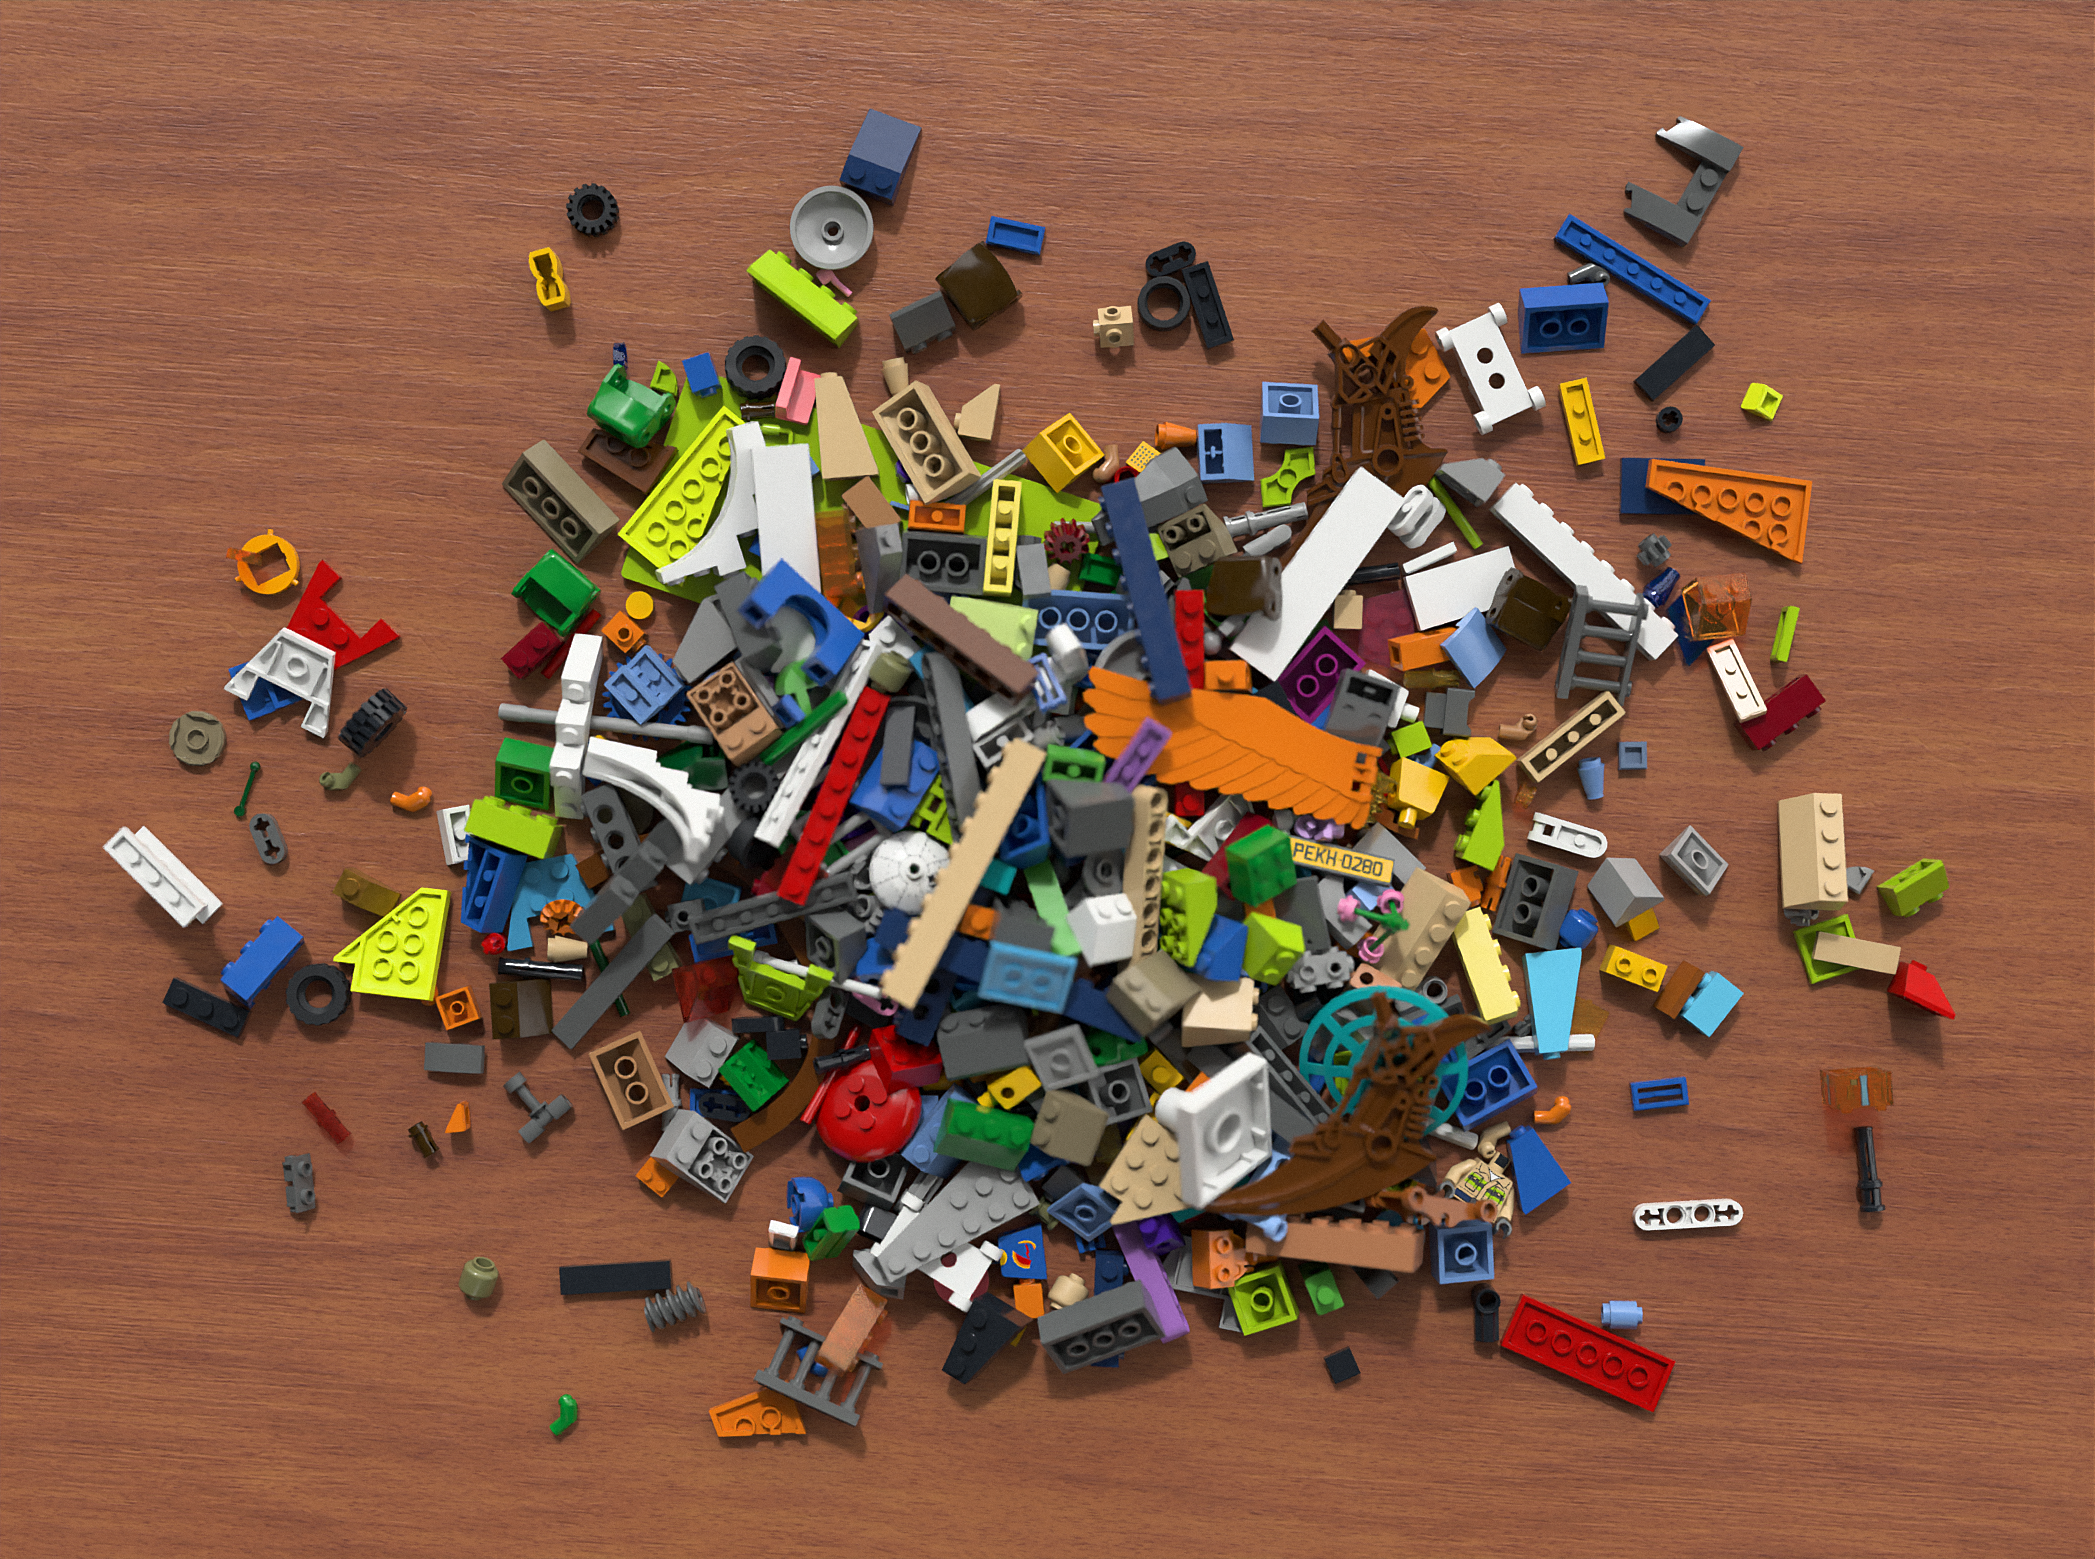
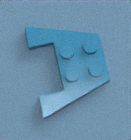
[507,854,615,951]

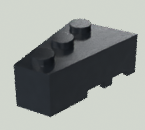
[942,1292,1034,1385]

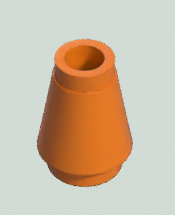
[1154,422,1197,449]

